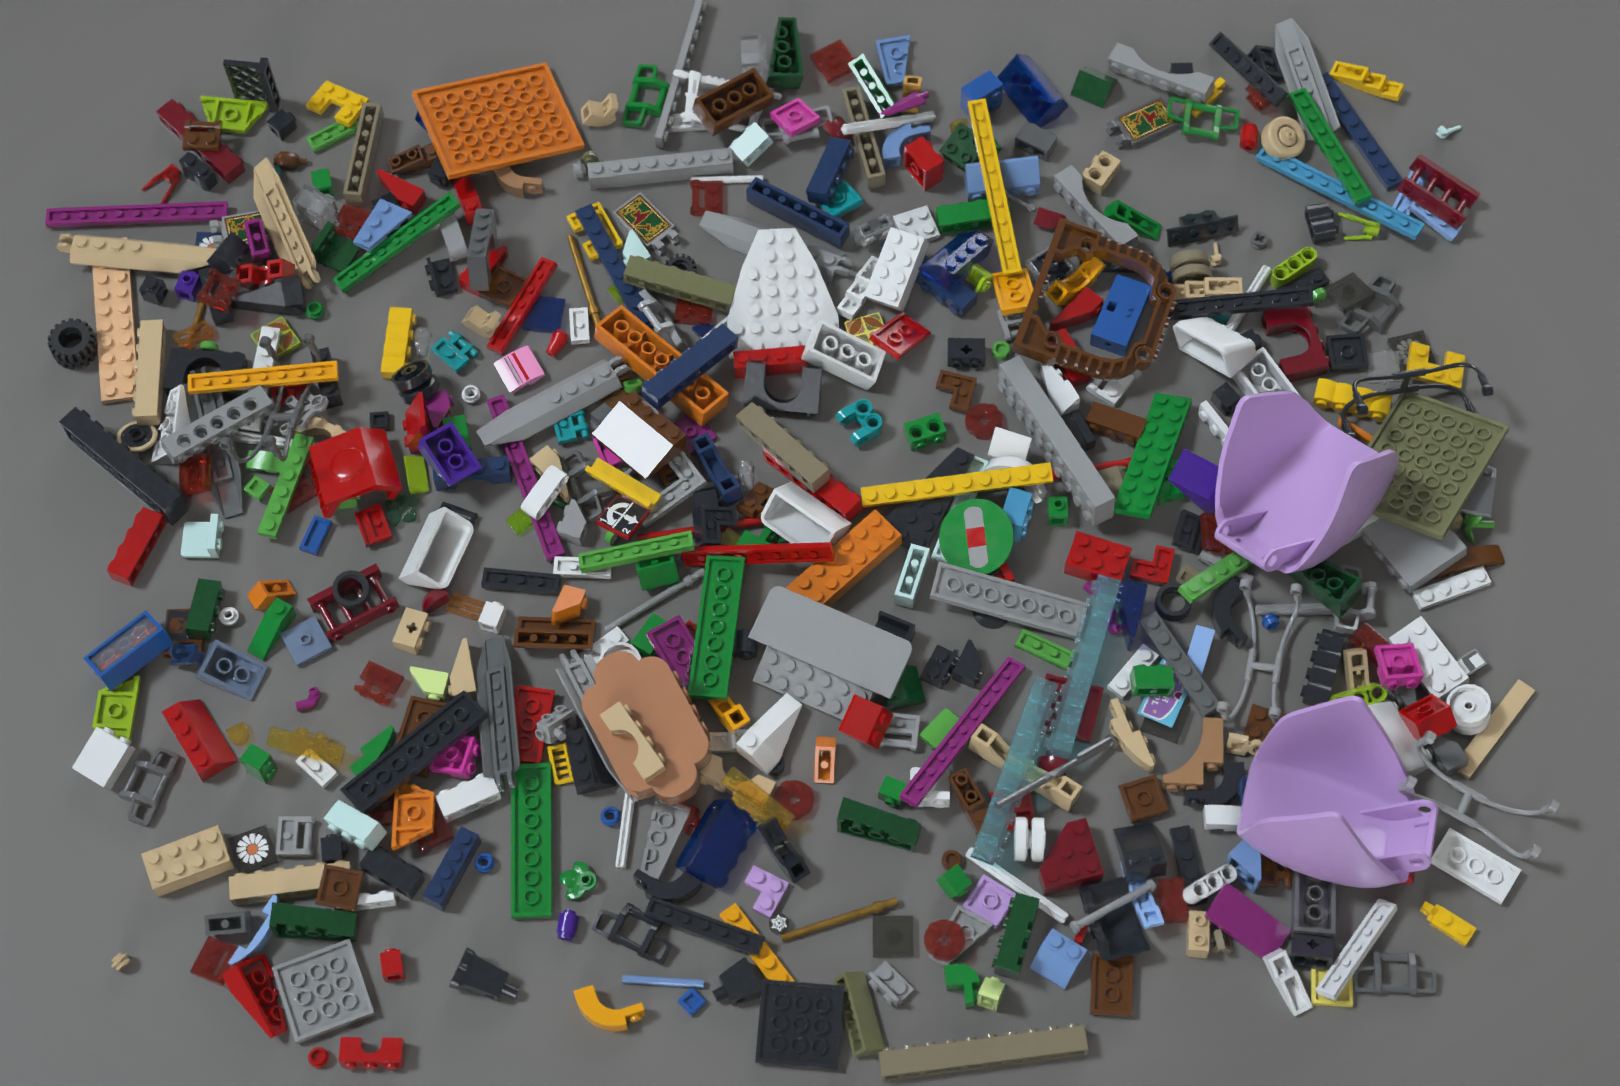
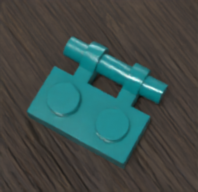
[430,330,479,374]
[553,409,590,445]

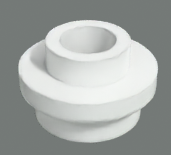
[462,385,481,404]
[219,607,239,626]

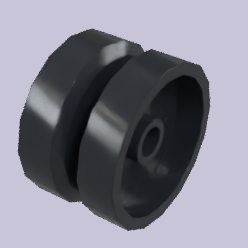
[391,360,440,405]

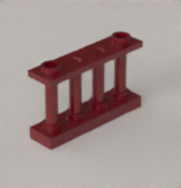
[1396,153,1481,230]
[307,563,399,643]

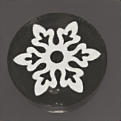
[769,913,789,935]

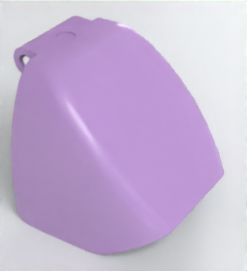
[1215,391,1400,573]
[1236,696,1439,888]

